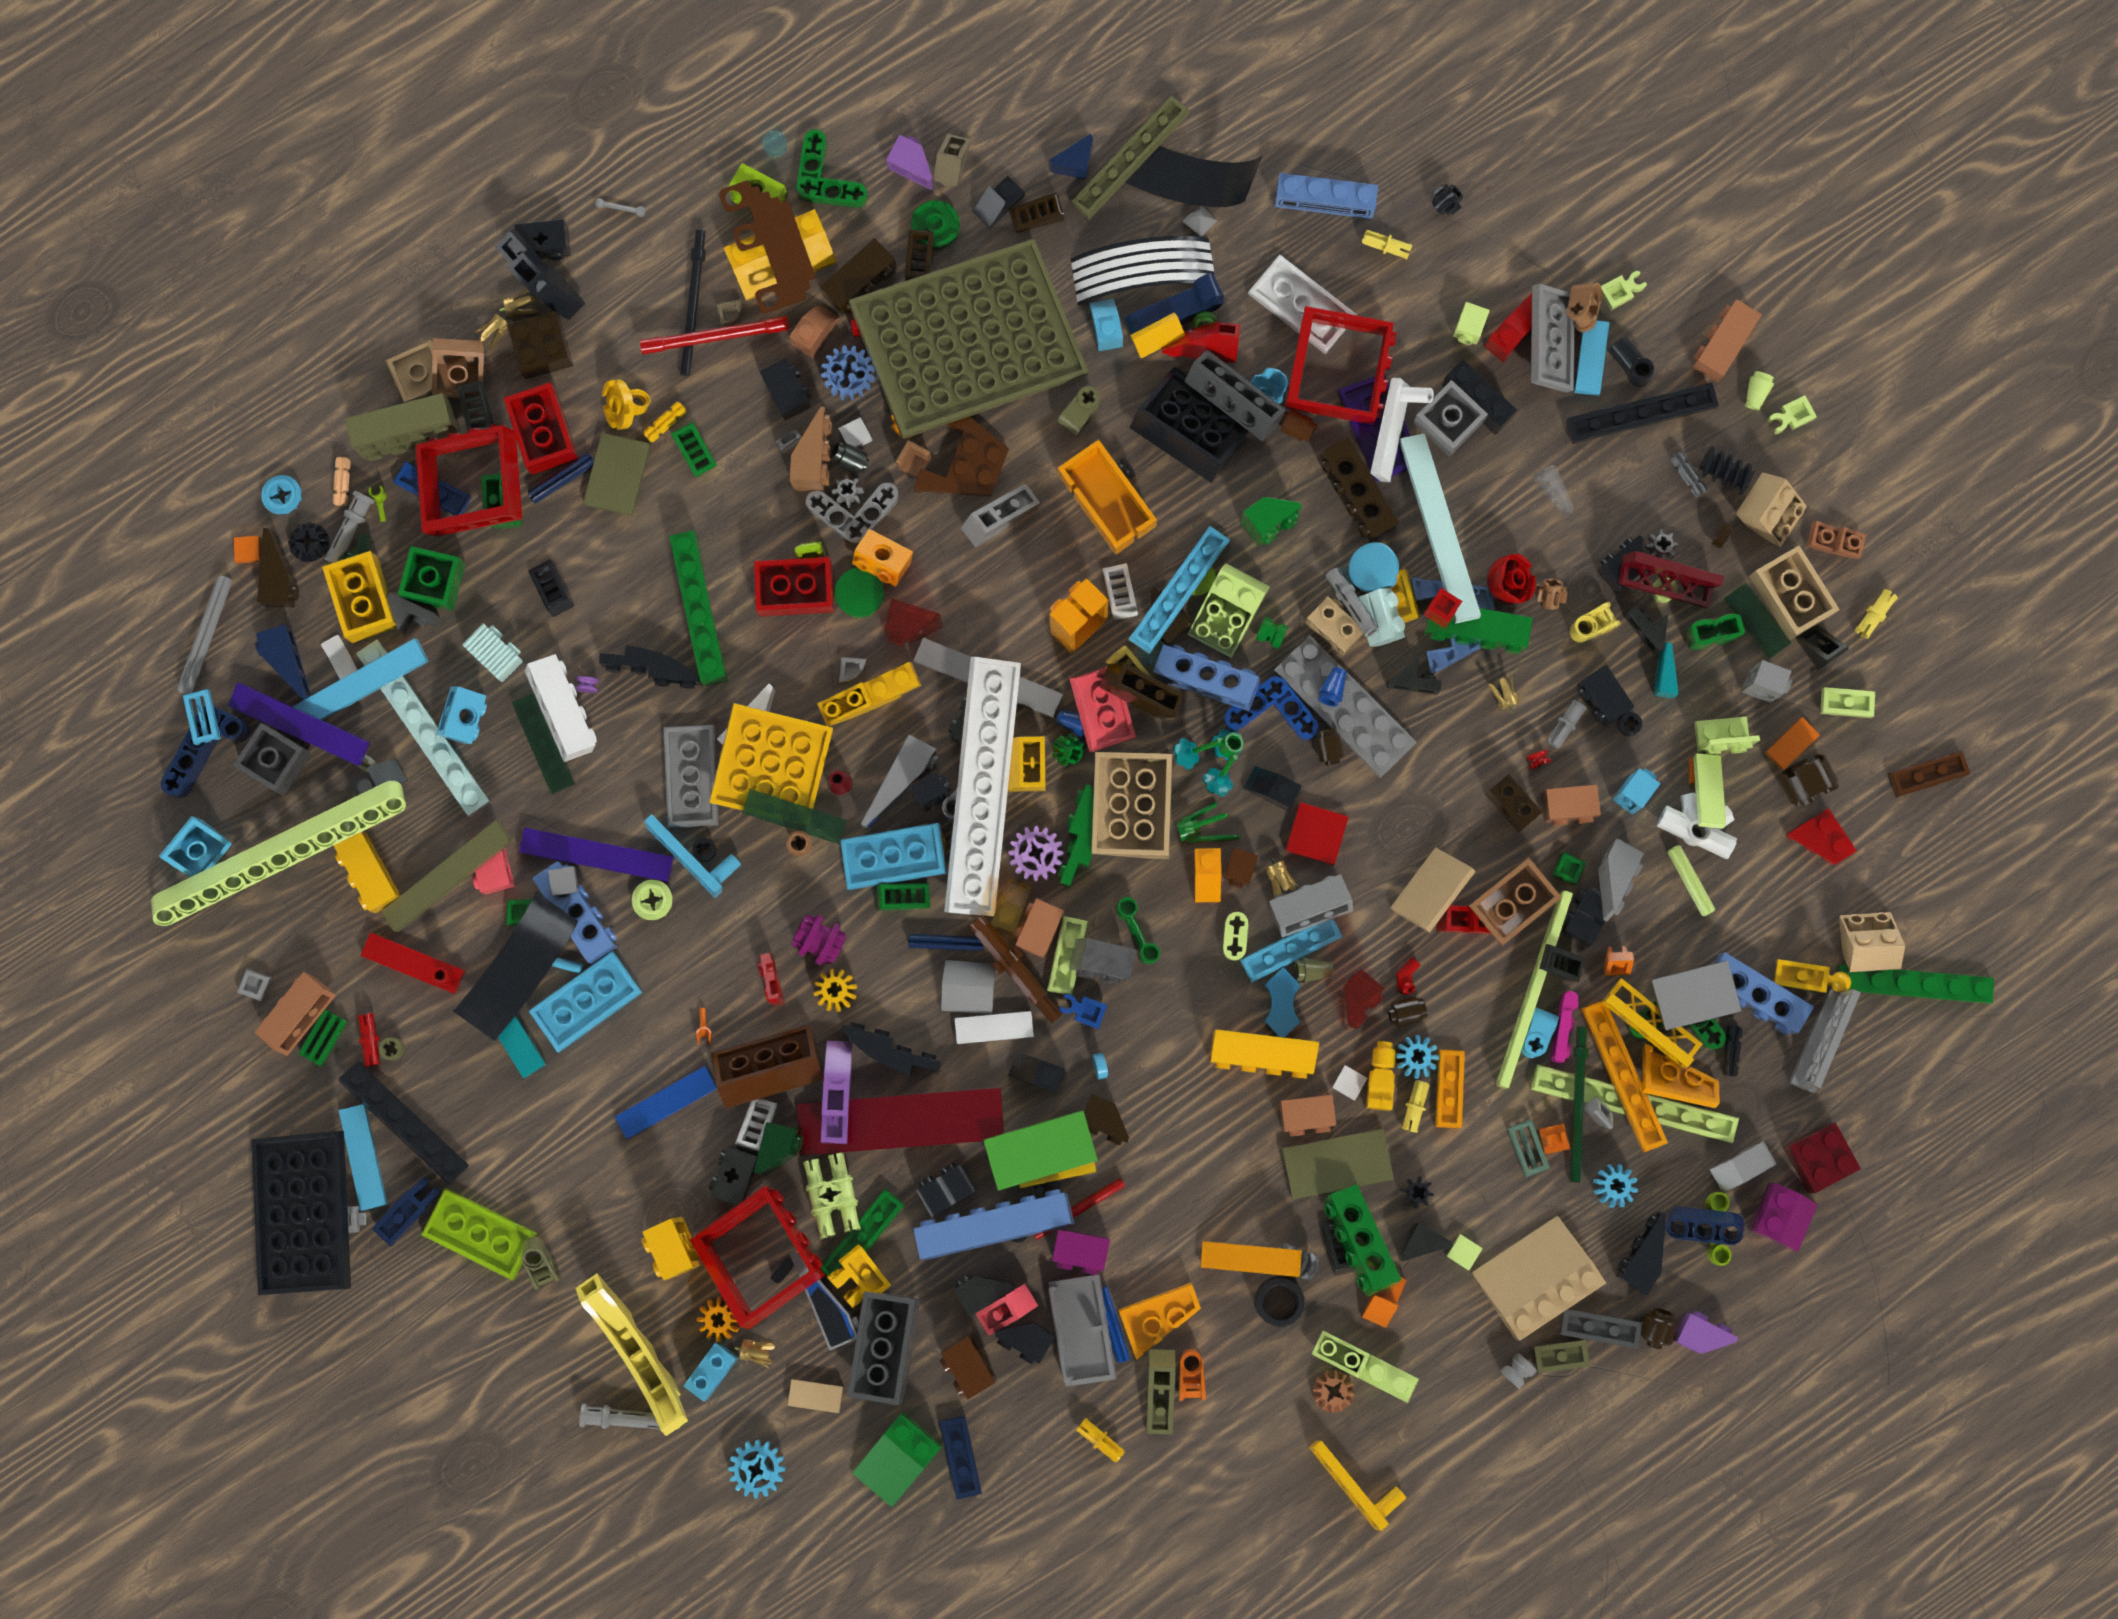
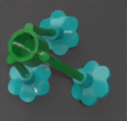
[1173,729,1244,796]

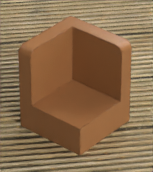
[896,440,932,479]

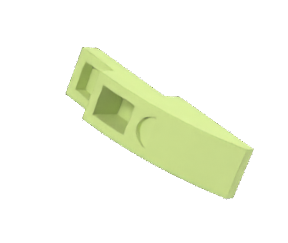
[1312,1331,1419,1403]

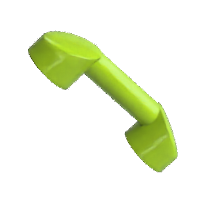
[1705,1192,1732,1266]

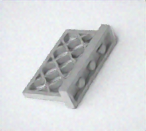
[1789,989,1861,1094]

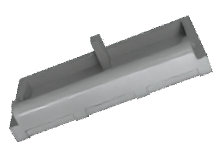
[1048,1274,1117,1387]

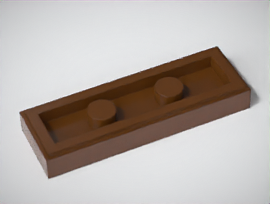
[1888,750,1971,797]

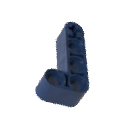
[1124,273,1224,335]
[161,706,250,798]

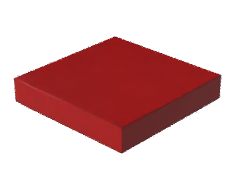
[1285,802,1349,866]

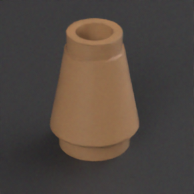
[786,831,812,856]

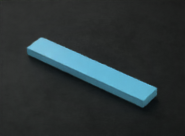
[1129,526,1230,654]
[293,638,429,720]

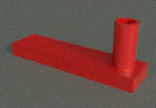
[360,932,466,994]

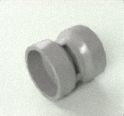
[1500,1353,1537,1390]

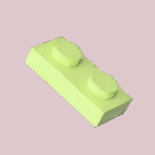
[1820,687,1875,718]

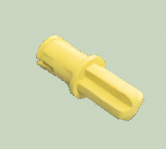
[1362,230,1412,260]
[1401,1080,1429,1133]

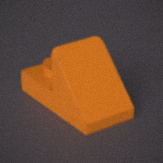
[1362,1278,1407,1328]

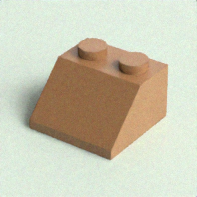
[432,338,484,398]

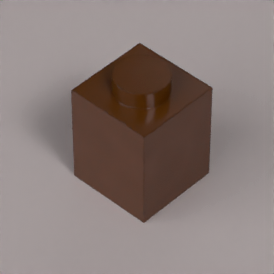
[1224,847,1259,889]

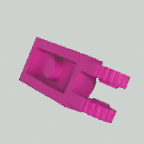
[1550,991,1579,1064]

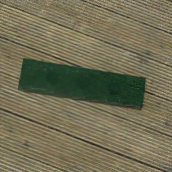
[512,693,575,795]
[741,788,847,844]

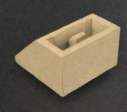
[1736,472,1807,547]
[1839,912,1905,972]

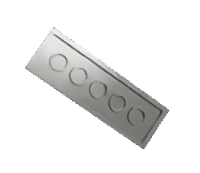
[1273,635,1417,778]

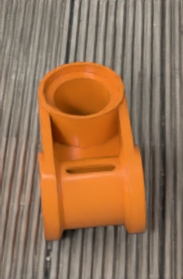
[1178,1349,1206,1401]

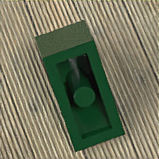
[754,1122,804,1175]

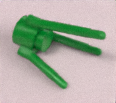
[1176,802,1240,844]

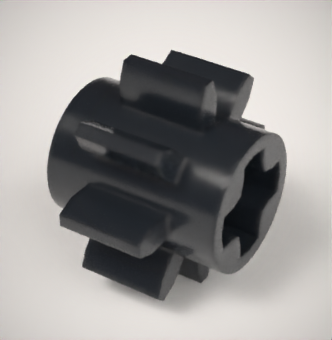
[1432,184,1463,215]
[1401,1176,1434,1209]

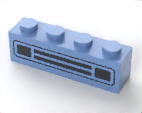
[1275,173,1378,219]

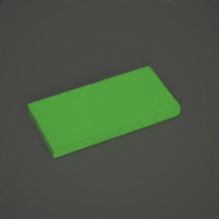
[983,1110,1098,1191]

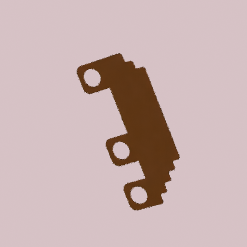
[719,180,816,314]

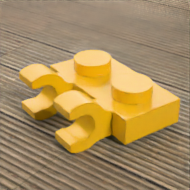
[828,1244,891,1308]

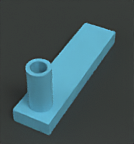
[644,814,741,898]

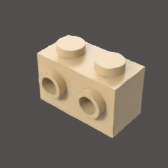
[1305,597,1363,656]

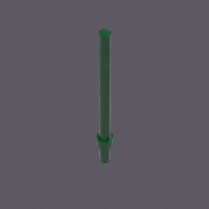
[1570,1026,1589,1183]

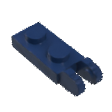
[372,1177,441,1247]

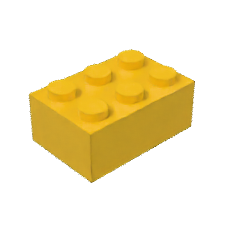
[322,551,397,643]
[641,1217,703,1281]

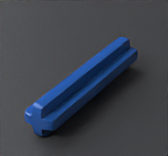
[1102,1286,1130,1363]

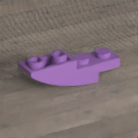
[821,1041,853,1144]

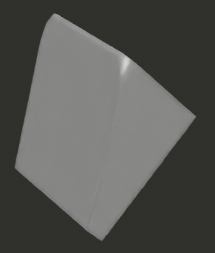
[1584,1097,1613,1129]

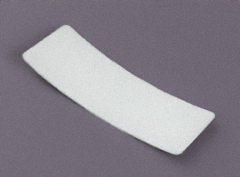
[321,635,358,680]

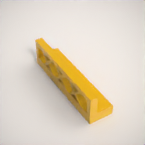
[1601,978,1703,1068]

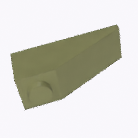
[1146,1349,1176,1435]

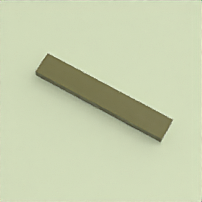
[1070,95,1190,220]
[381,820,513,932]

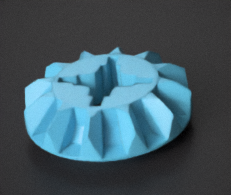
[261,475,302,515]

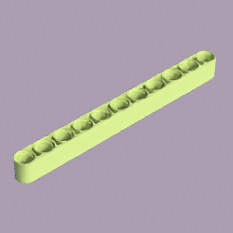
[151,781,406,926]

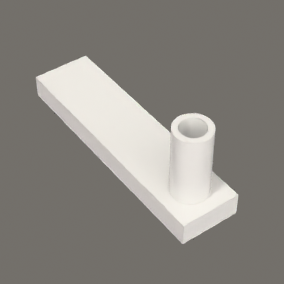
[1371,378,1434,482]

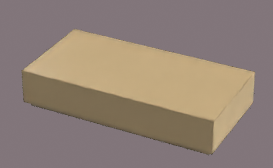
[787,1379,844,1413]

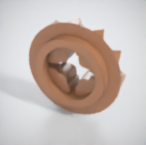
[1313,1370,1355,1413]

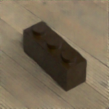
[820,238,896,315]
[1100,662,1184,719]

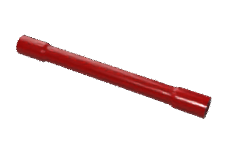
[639,315,790,355]

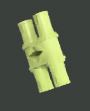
[803,1152,861,1239]

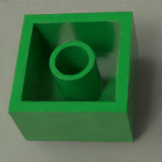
[398,546,466,611]

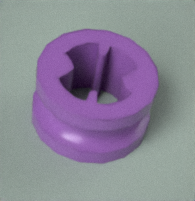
[575,676,599,693]

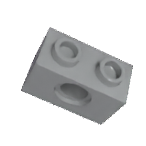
[1742,660,1792,703]

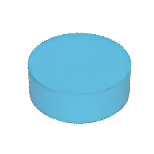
[1092,1053,1108,1080]

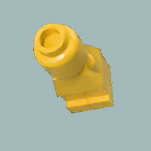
[1365,1041,1396,1111]

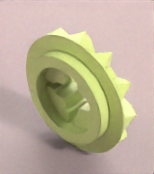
[632,880,673,920]

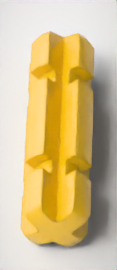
[643,402,687,442]

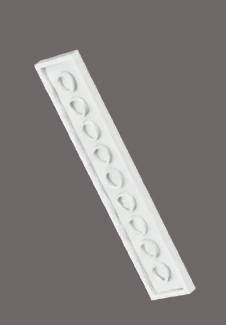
[944,657,1021,917]

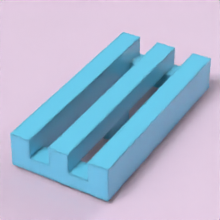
[183,689,221,745]

